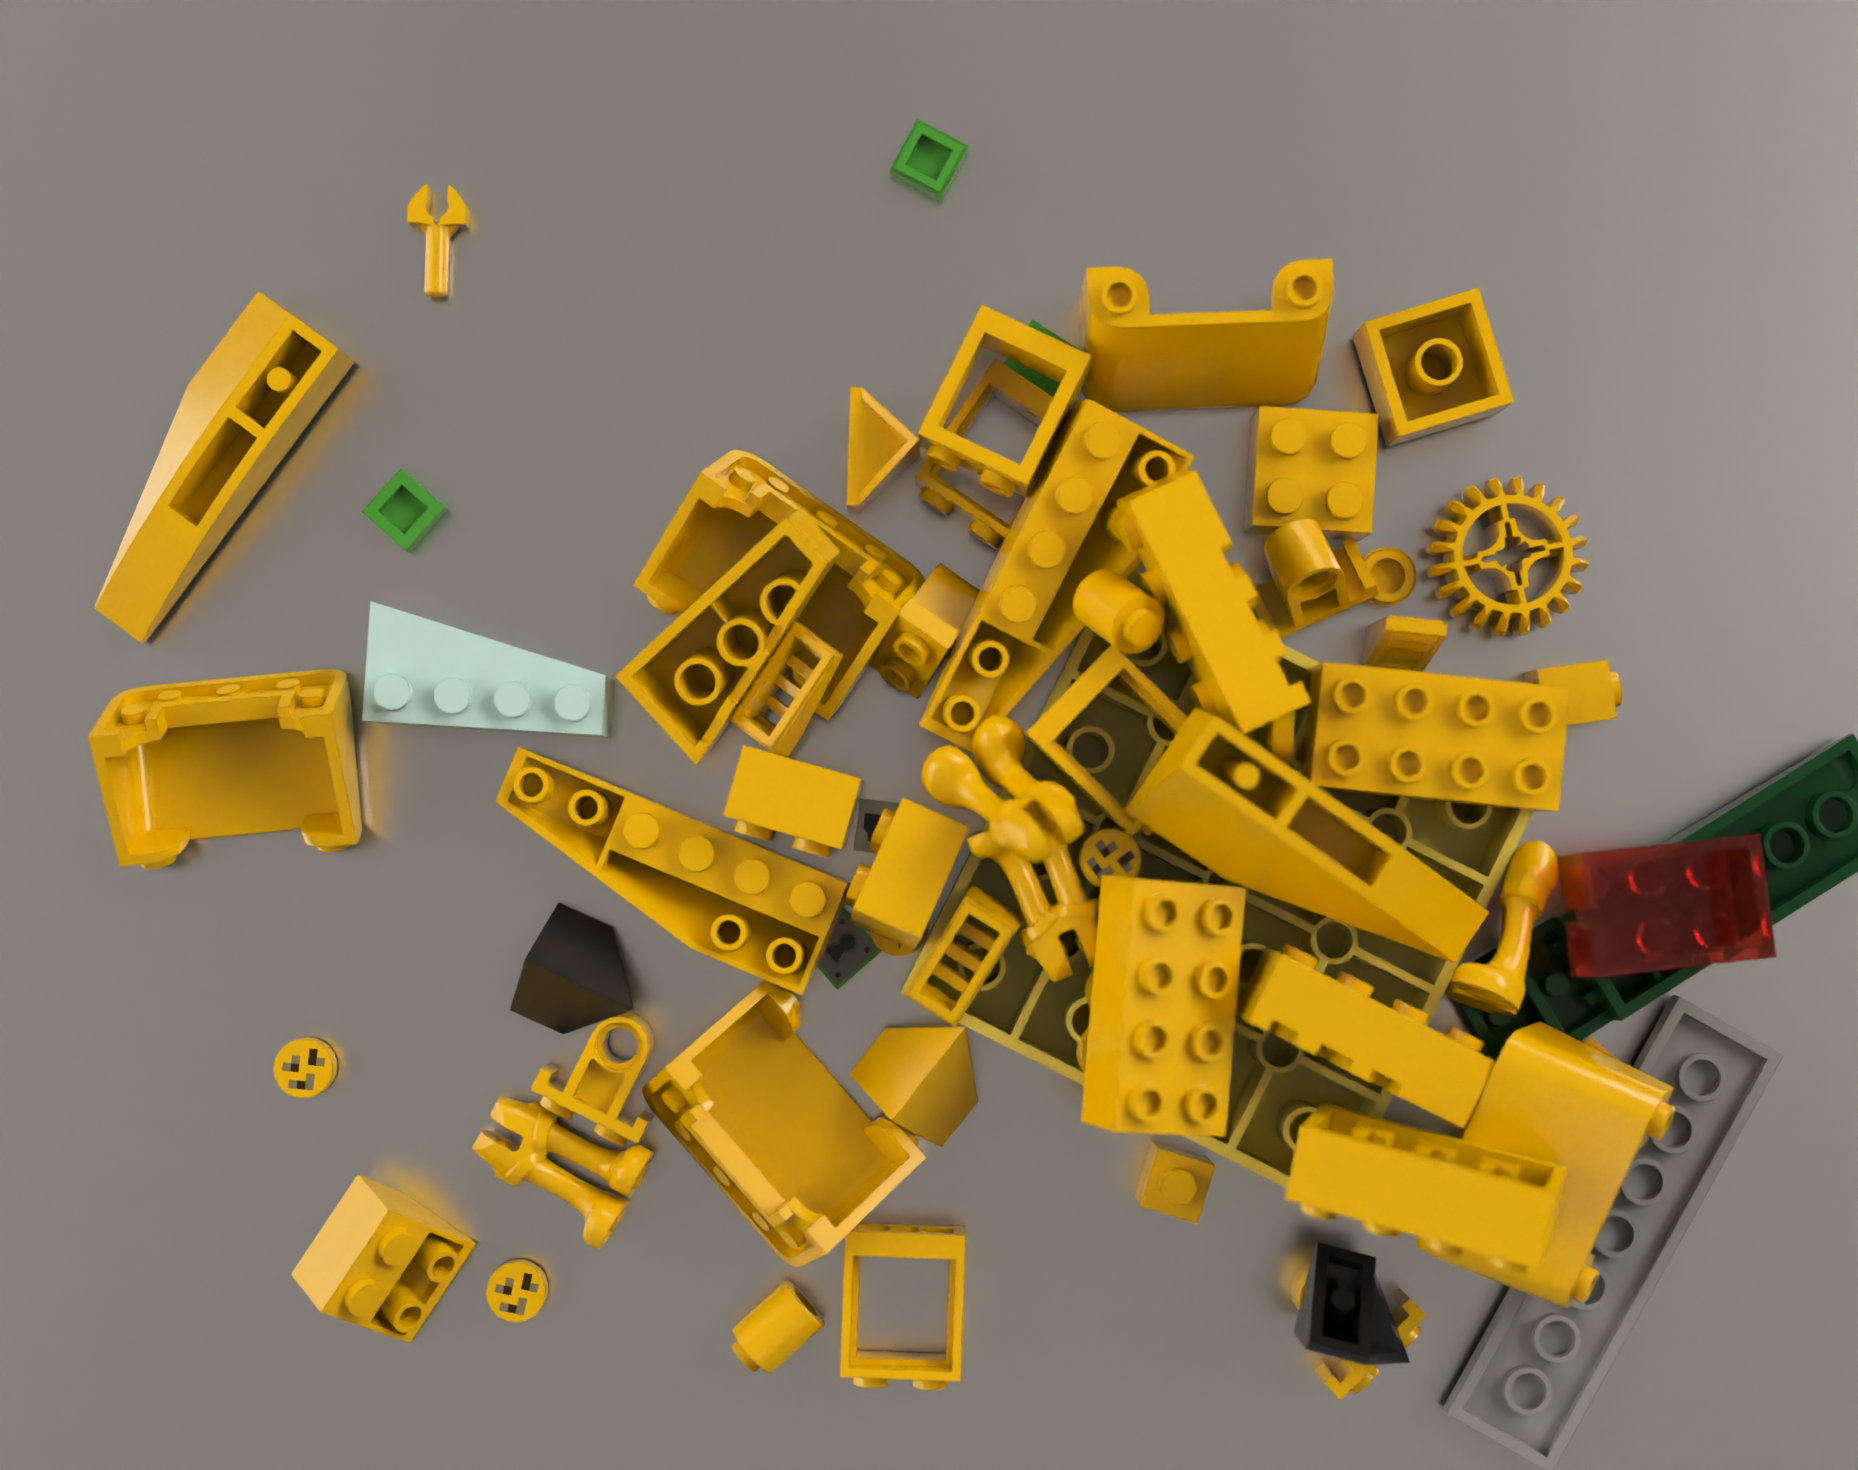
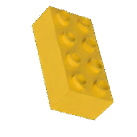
[1301,662,1571,812]
[1081,875,1246,1137]
[1285,1103,1568,1273]

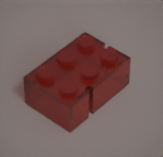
[1557,834,1777,977]

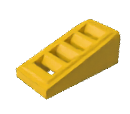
[1362,615,1448,672]
[729,621,844,757]
[904,886,1024,1027]

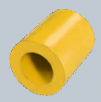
[1073,569,1165,654]
[731,1280,825,1374]

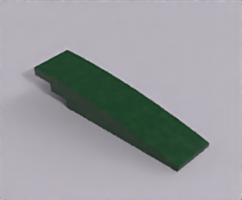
[1445,734,1858,1061]

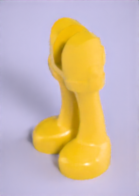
[921,715,1083,863]
[967,795,1099,983]
[1446,841,1559,1017]
[472,1096,654,1251]

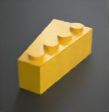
[1115,470,1311,734]
[1236,944,1496,1129]

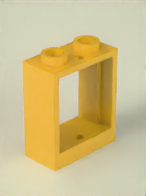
[918,304,1091,498]
[915,358,1071,549]
[1024,645,1188,836]
[840,1223,966,1390]

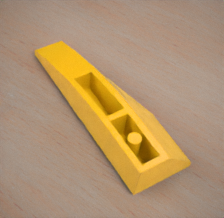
[94,291,355,644]
[919,399,1195,753]
[1125,708,1489,963]
[495,746,851,995]

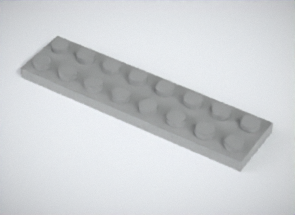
[1442,995,1784,1470]

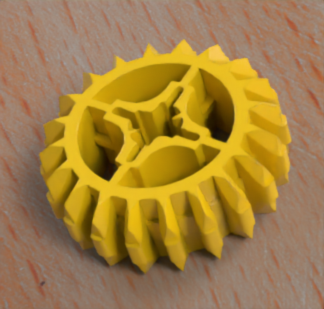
[1426,477,1589,637]

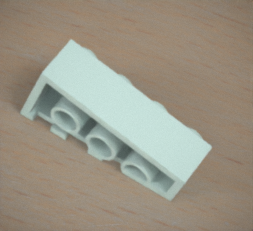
[362,601,615,738]

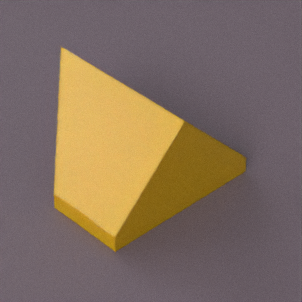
[847,387,920,513]
[849,1027,978,1147]

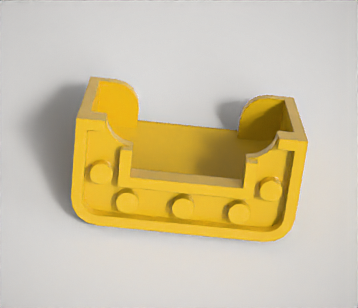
[1079,258,1334,413]
[633,449,925,721]
[88,669,362,869]
[642,980,926,1267]
[1417,1022,1676,1308]

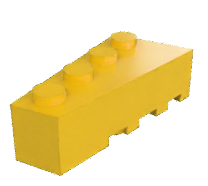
[615,507,841,765]

